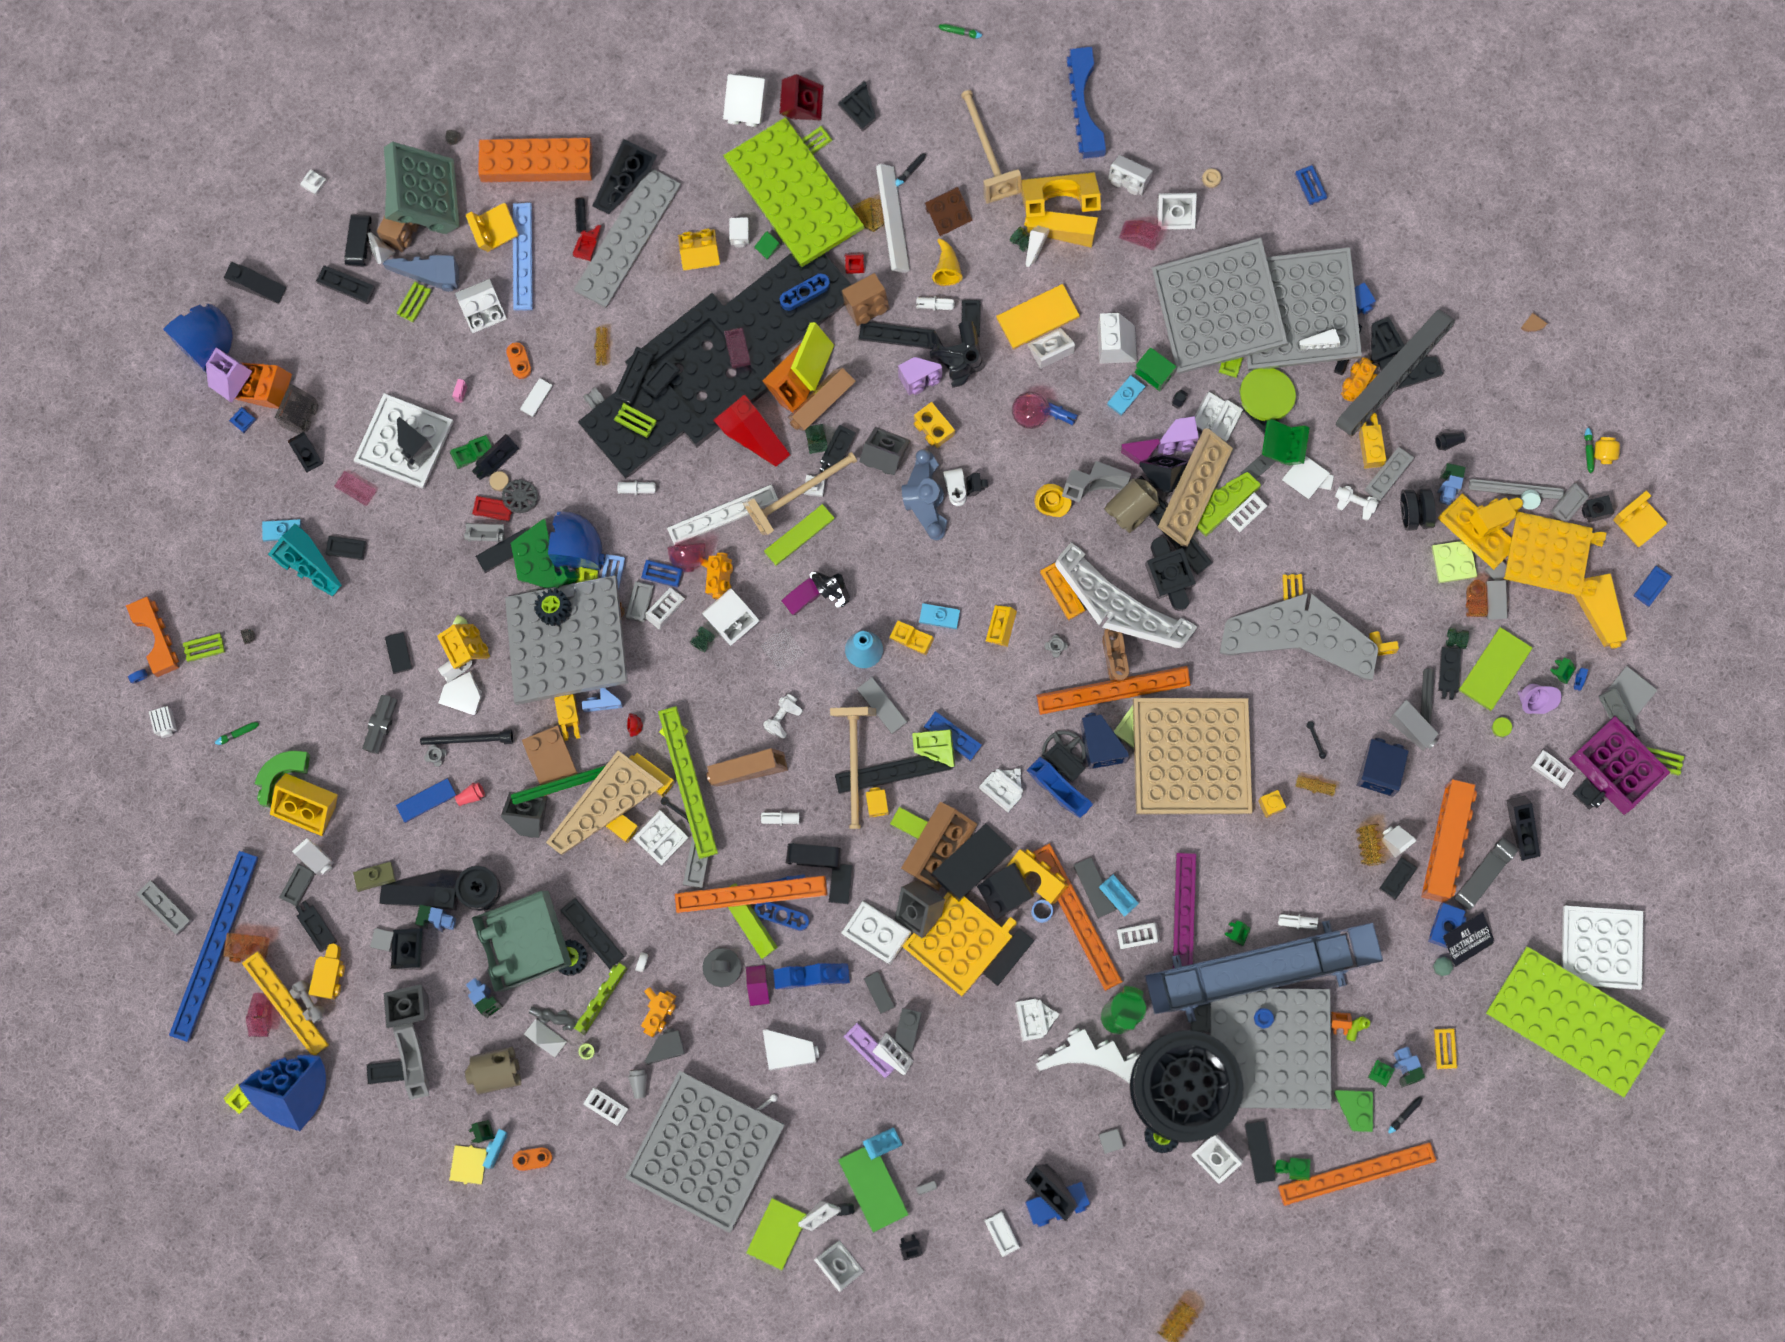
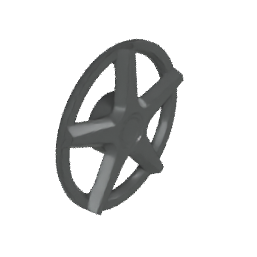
[1042,731,1086,774]

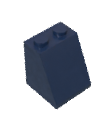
[1080,713,1129,769]
[1356,738,1409,797]

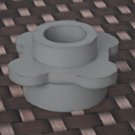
[1044,635,1068,658]
[424,744,447,767]

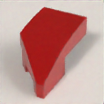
[573,225,601,261]

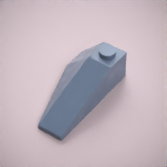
[382,255,460,292]

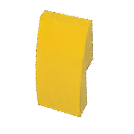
[889,620,934,655]

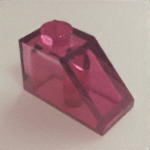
[1119,221,1161,251]
[246,993,273,1037]

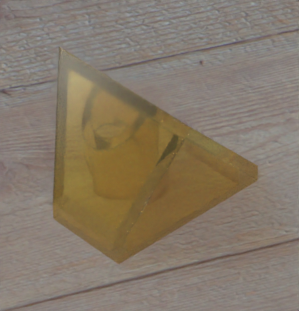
[852,197,885,232]

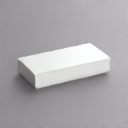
[984,1212,1020,1257]

